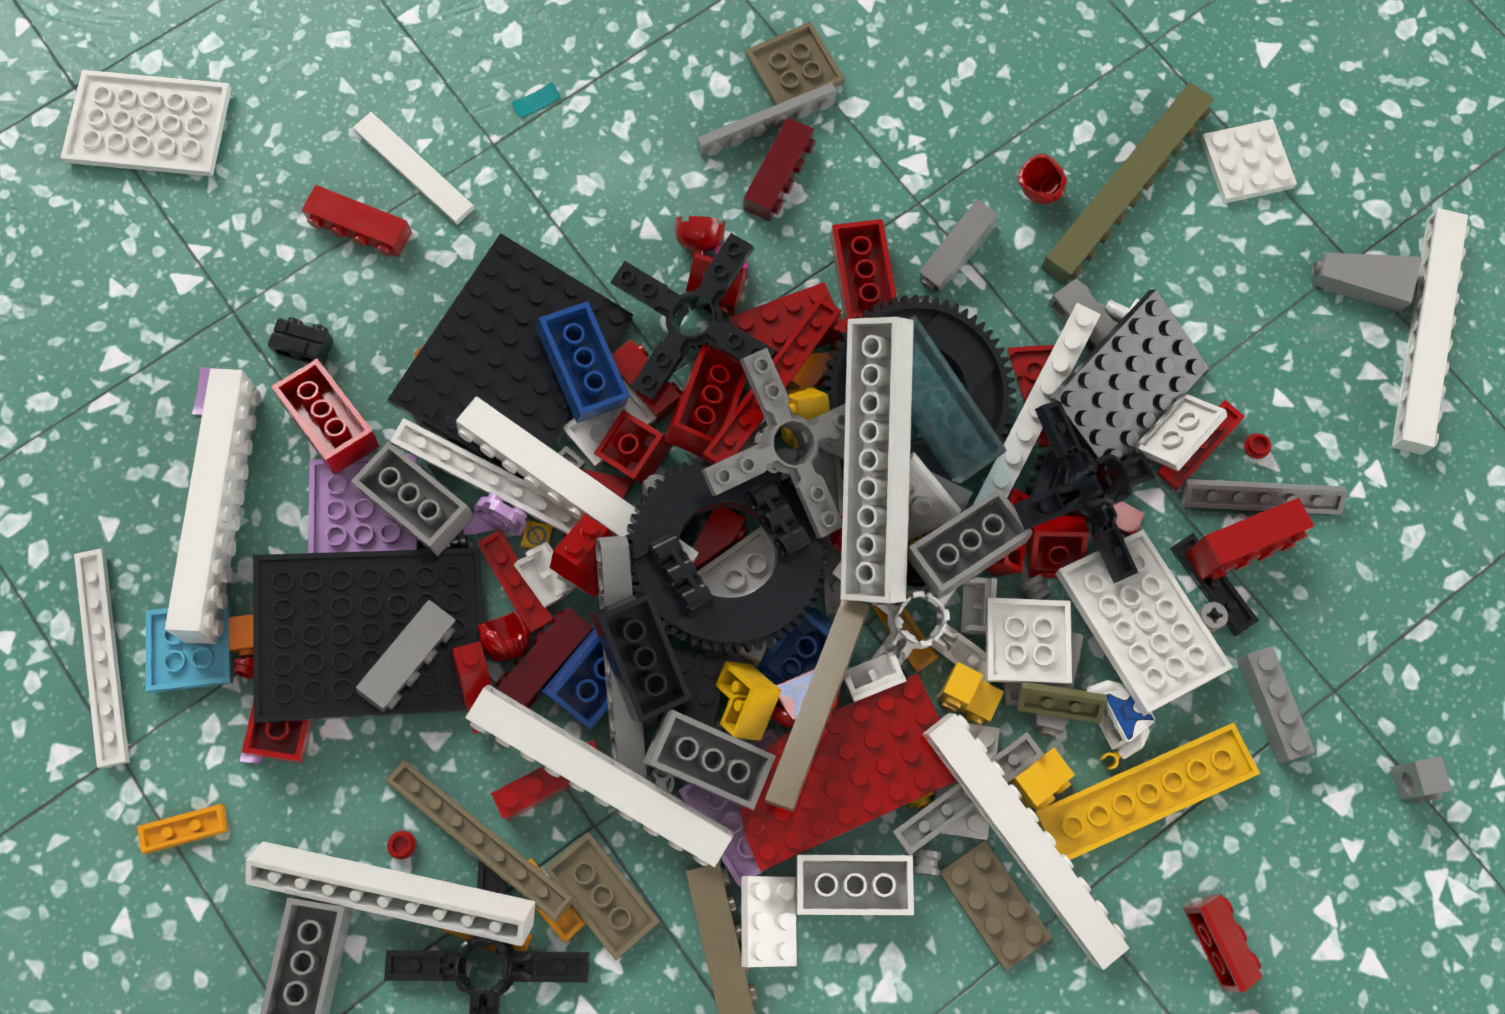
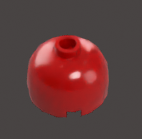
[675,216,726,256]

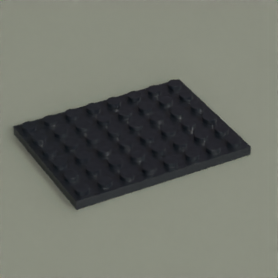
[387,233,634,480]
[253,548,485,724]

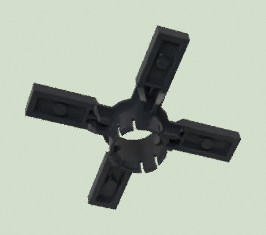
[611,233,777,402]
[1014,400,1155,583]
[384,862,590,1014]

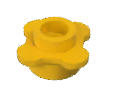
[908,791,936,810]

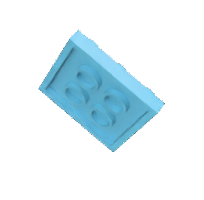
[146,601,233,693]

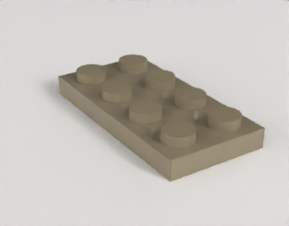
[544,832,661,961]
[940,840,1053,971]

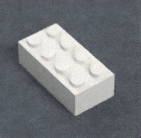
[796,855,914,915]

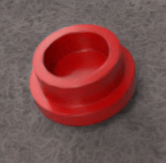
[1244,433,1271,459]
[233,656,254,679]
[387,831,417,860]

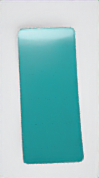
[512,82,560,117]

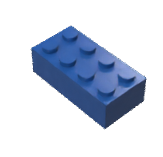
[536,301,630,423]
[542,627,608,730]

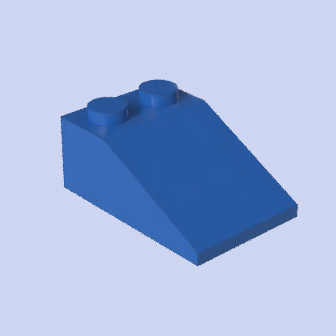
[757,607,833,685]

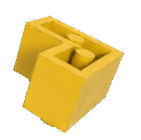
[781,386,830,449]
[716,661,782,741]
[936,662,1004,726]
[1007,748,1075,811]

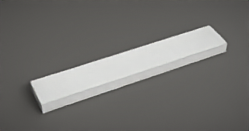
[353,112,475,225]

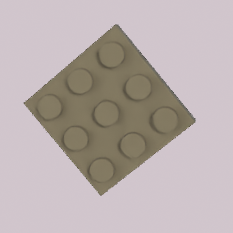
[746,21,845,105]

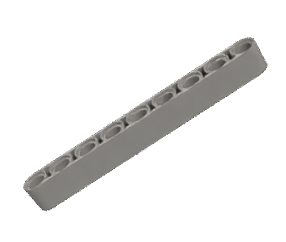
[595,536,647,779]

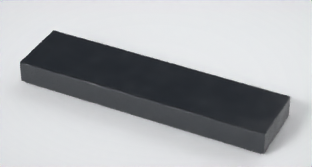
[1170,533,1259,636]

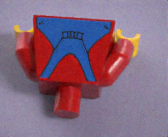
[770,670,840,738]

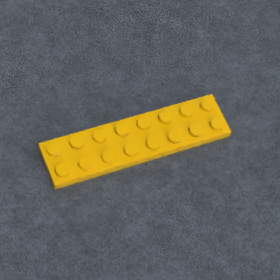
[1035,722,1260,860]

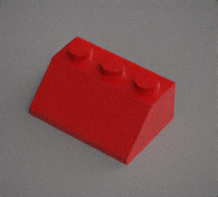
[1183,894,1262,993]

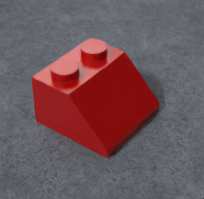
[686,253,745,316]
[593,409,673,486]
[549,514,613,598]
[1027,516,1089,578]

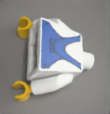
[1074,680,1155,769]

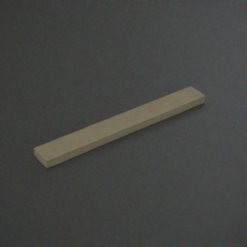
[765,600,869,812]
[385,760,575,923]

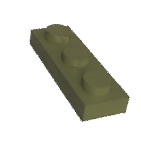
[1017,681,1107,724]

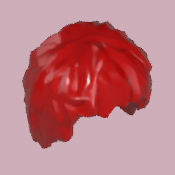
[1017,154,1067,204]
[477,611,530,662]

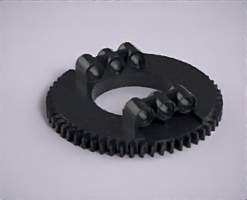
[821,295,1016,484]
[625,458,829,655]

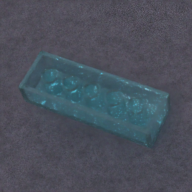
[910,315,1007,484]

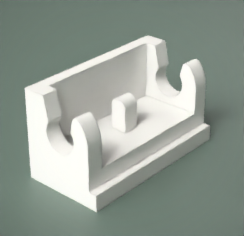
[514,542,575,608]
[960,577,997,637]
[843,651,906,702]

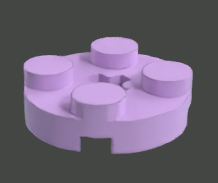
[474,493,527,536]

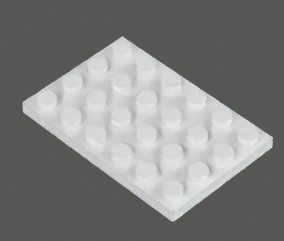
[60,70,232,177]
[1055,530,1233,716]

